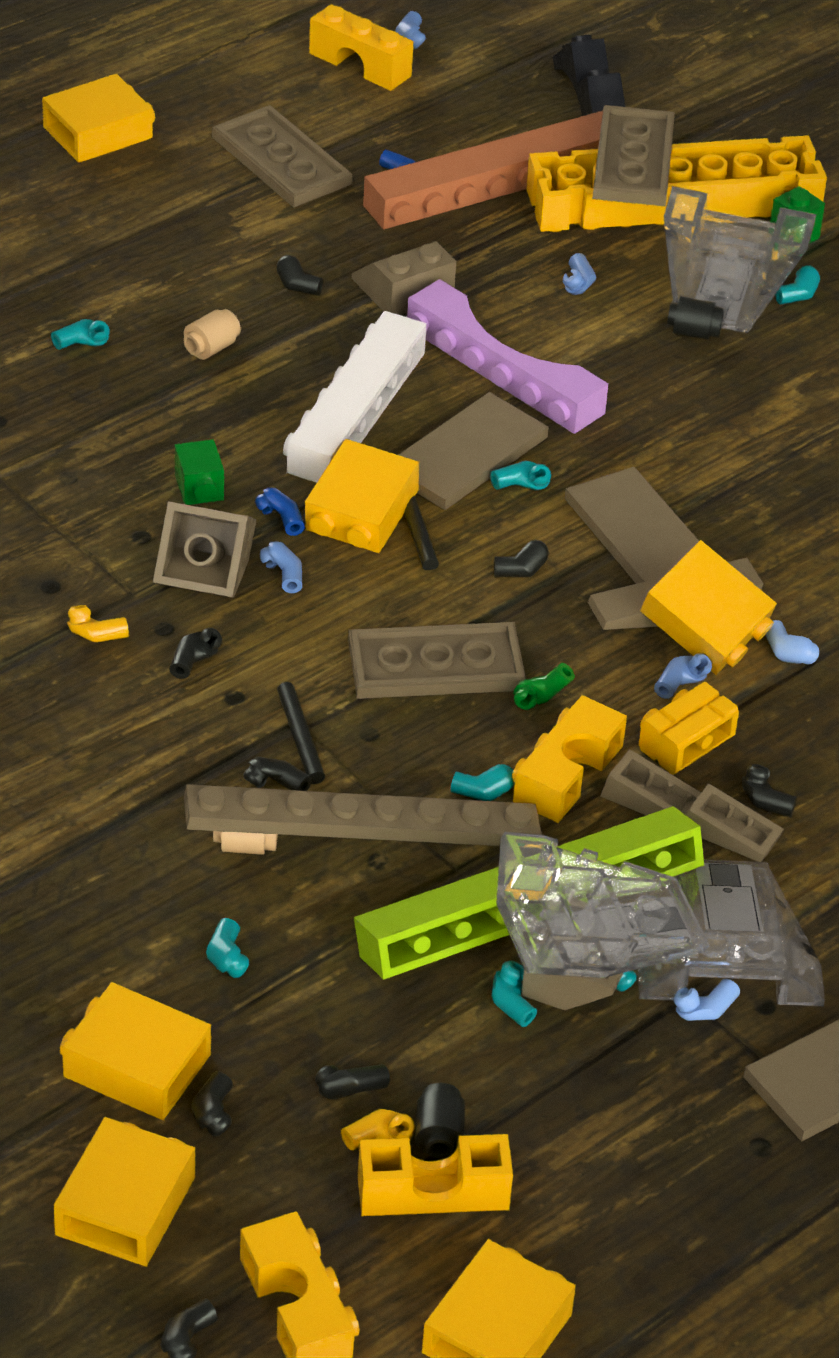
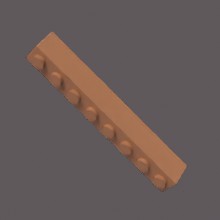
[363,111,603,230]

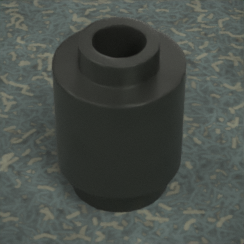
[667,296,724,340]
[415,1083,465,1158]

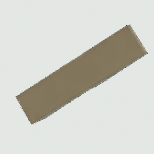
[588,557,763,630]
[600,749,784,863]

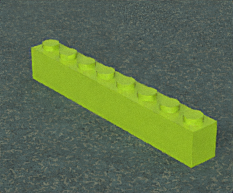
[354,806,704,980]

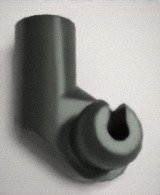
[277,255,323,296]

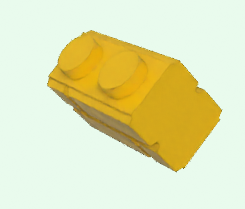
[639,682,739,775]

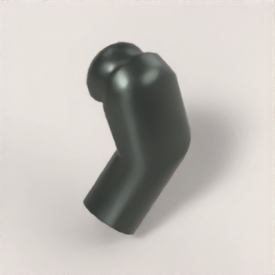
[494,540,549,577]
[169,628,222,679]
[243,756,312,791]
[742,764,797,818]
[315,1064,390,1100]
[191,1071,233,1136]
[161,1298,218,1358]

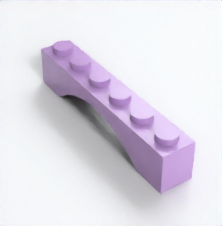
[407,279,608,434]

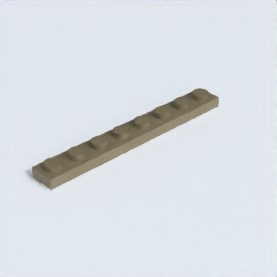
[184,784,542,848]

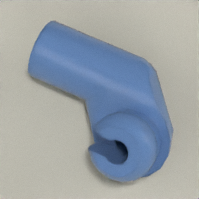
[395,11,426,49]
[563,253,596,295]
[260,541,302,593]
[654,653,712,699]

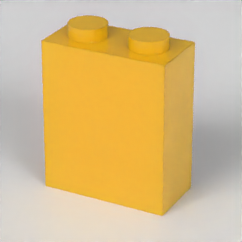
[42,73,155,163]
[305,439,419,553]
[640,540,777,675]
[60,982,211,1120]
[54,1117,195,1267]
[422,1239,576,1358]

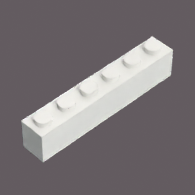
[283,311,427,483]

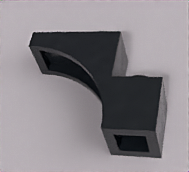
[553,35,626,116]

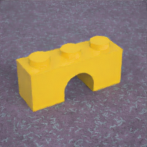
[309,4,414,91]
[512,695,627,823]
[358,1134,513,1216]
[240,1211,359,1358]

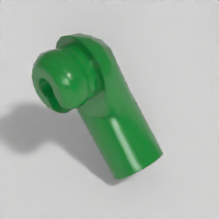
[513,663,575,710]

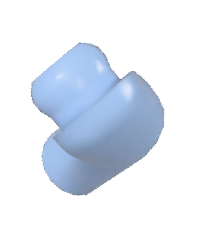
[765,620,819,665]
[674,978,740,1021]

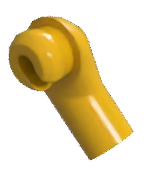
[67,605,129,643]
[341,1109,416,1150]

